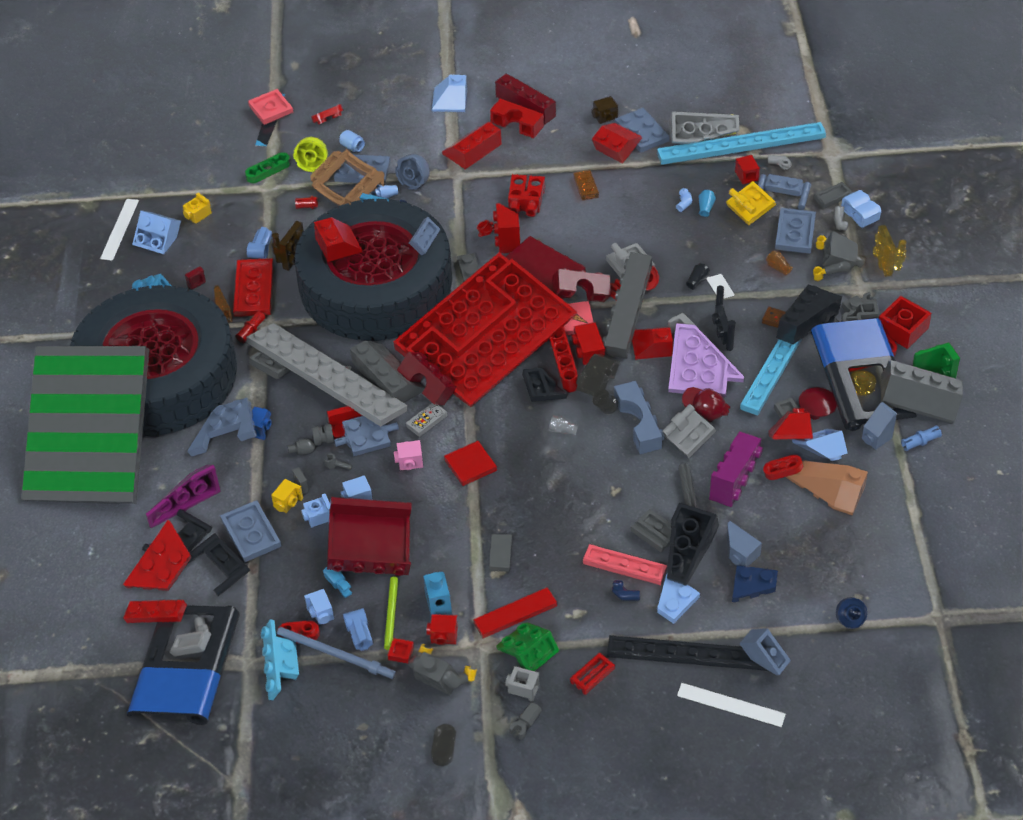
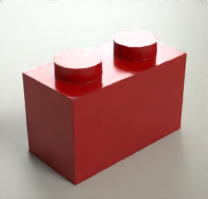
[571,322,605,365]

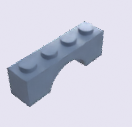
[614,381,664,454]

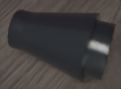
[686,263,710,290]

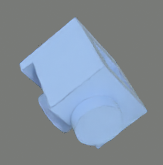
[301,494,330,528]
[304,589,334,625]

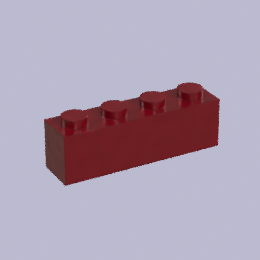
[495,73,556,125]

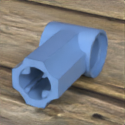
[247,227,272,259]
[343,608,373,651]

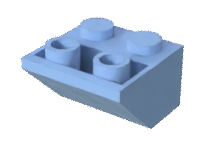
[132,211,181,254]

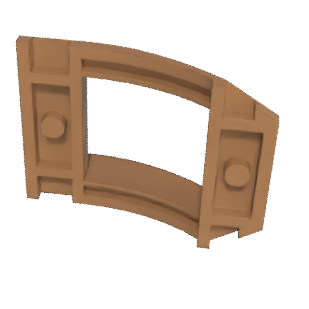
[310,149,384,206]

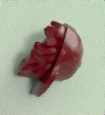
[682,387,730,422]

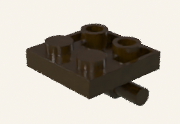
[271,221,304,271]

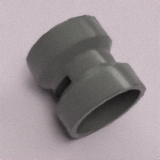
[312,424,334,446]

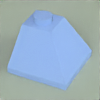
[432,75,467,112]
[792,429,848,461]

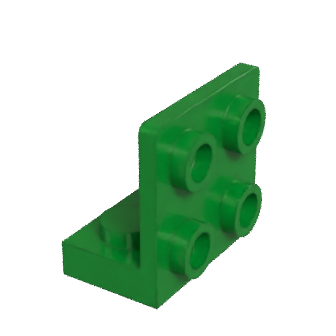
[912,342,960,379]
[496,622,559,671]

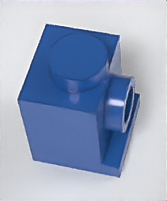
[252,407,272,440]

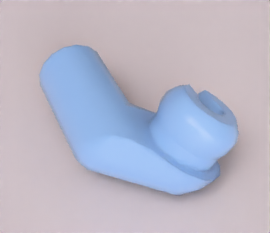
[676,188,692,212]

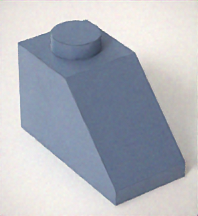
[862,402,897,450]
[726,521,762,567]
[739,628,791,675]

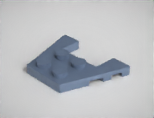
[188,398,257,457]

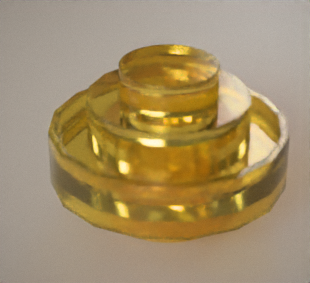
[850,371,877,396]

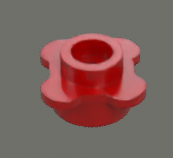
[477,220,494,237]

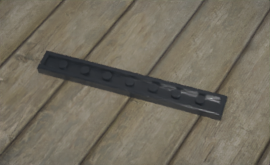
[607,635,769,671]

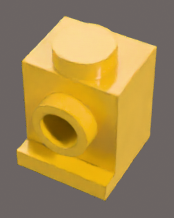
[183,193,212,224]
[271,479,303,513]

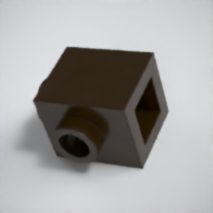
[591,96,618,124]

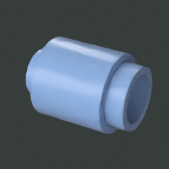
[340,130,365,152]

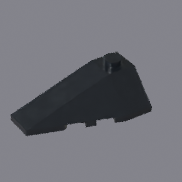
[667,503,719,586]

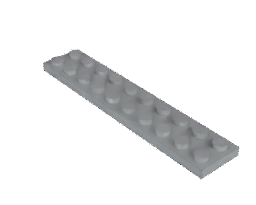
[247,323,407,427]

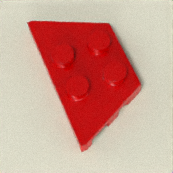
[123,520,192,591]

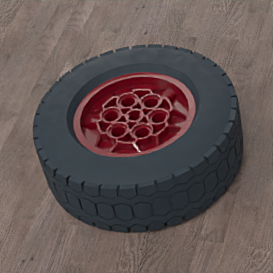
[295,199,452,341]
[70,285,237,436]

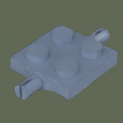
[334,416,399,456]

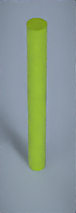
[384,577,398,650]

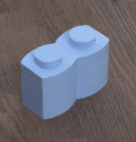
[841,190,881,228]

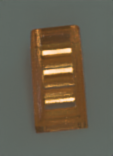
[214,285,233,323]

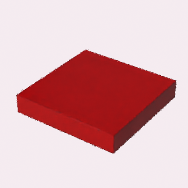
[444,441,497,486]

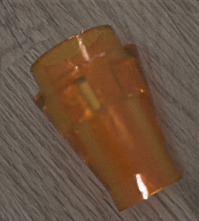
[766,250,793,276]

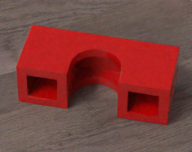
[490,98,544,138]

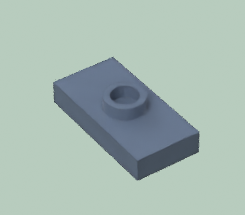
[409,217,440,255]

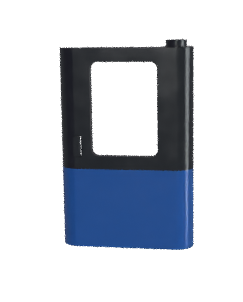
[811,318,917,431]
[127,605,240,725]

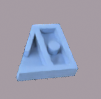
[657,574,700,624]

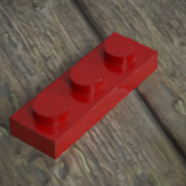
[123,600,187,623]

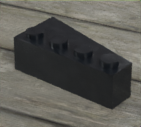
[776,284,842,344]

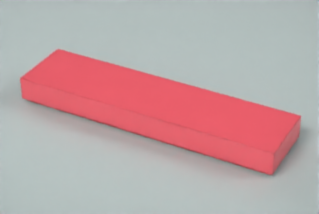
[583,544,667,585]

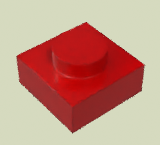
[387,638,414,664]

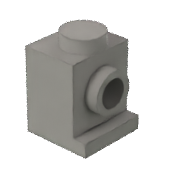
[505,666,539,702]

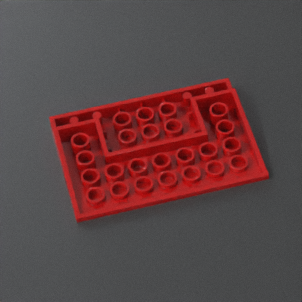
[393,252,577,407]

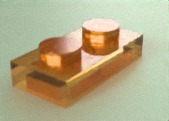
[573,170,599,201]

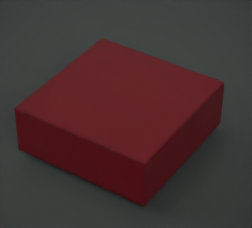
[185,266,206,290]

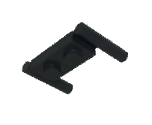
[712,285,736,351]
[142,509,212,552]
[187,533,250,596]

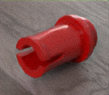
[295,196,318,209]

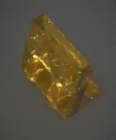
[873,225,907,277]

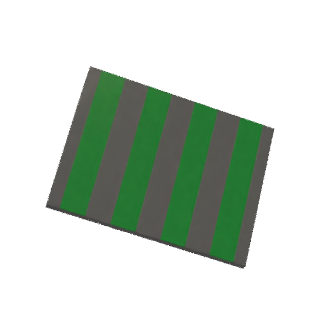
[21,346,149,504]

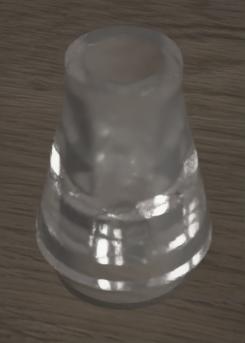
[549,414,578,436]

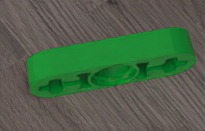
[245,153,290,183]

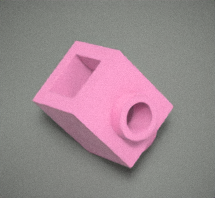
[394,440,423,470]

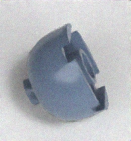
[395,154,430,190]

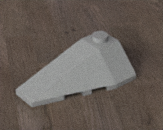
[669,112,739,144]

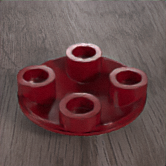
[799,387,837,420]

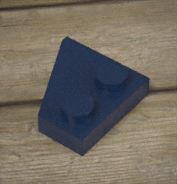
[732,565,778,602]

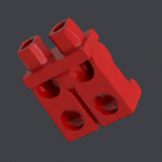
[508,174,545,217]

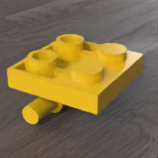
[726,181,776,225]

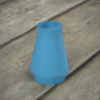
[699,190,716,217]

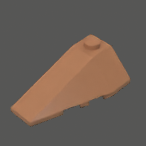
[786,461,868,516]

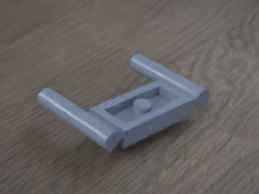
[757,174,811,210]

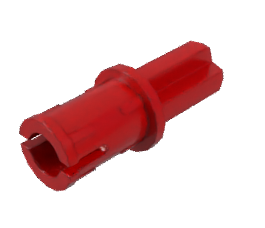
[235,311,265,343]

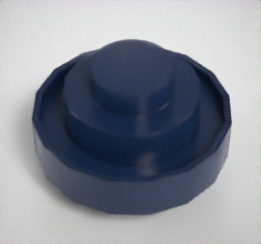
[835,597,868,629]

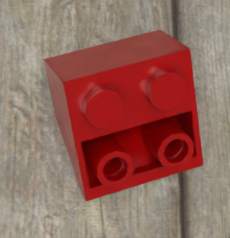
[493,203,520,254]

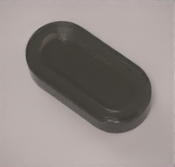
[431,724,456,766]

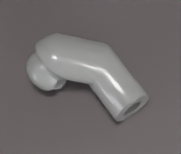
[768,155,791,170]
[834,206,848,231]
[194,617,210,632]

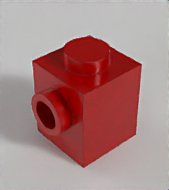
[735,155,760,185]
[427,614,458,645]

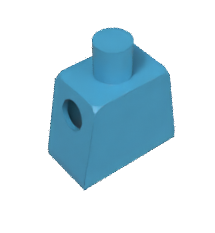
[423,572,452,617]

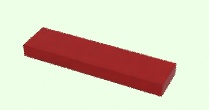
[473,587,557,639]

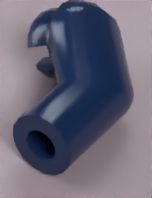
[611,580,640,601]

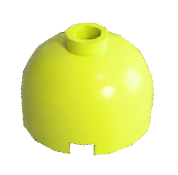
[293,137,328,172]

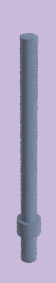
[277,627,396,679]

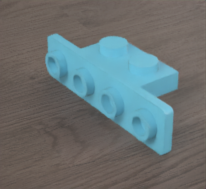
[261,619,299,700]

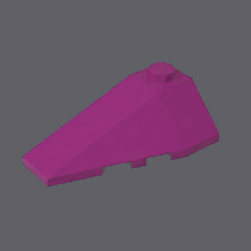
[146,465,221,528]

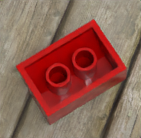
[442,122,502,170]

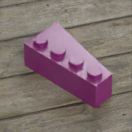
[709,431,763,507]

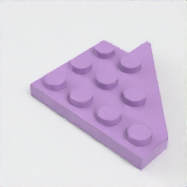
[668,323,744,398]

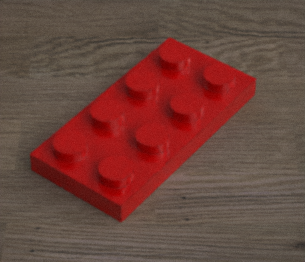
[233,258,273,317]

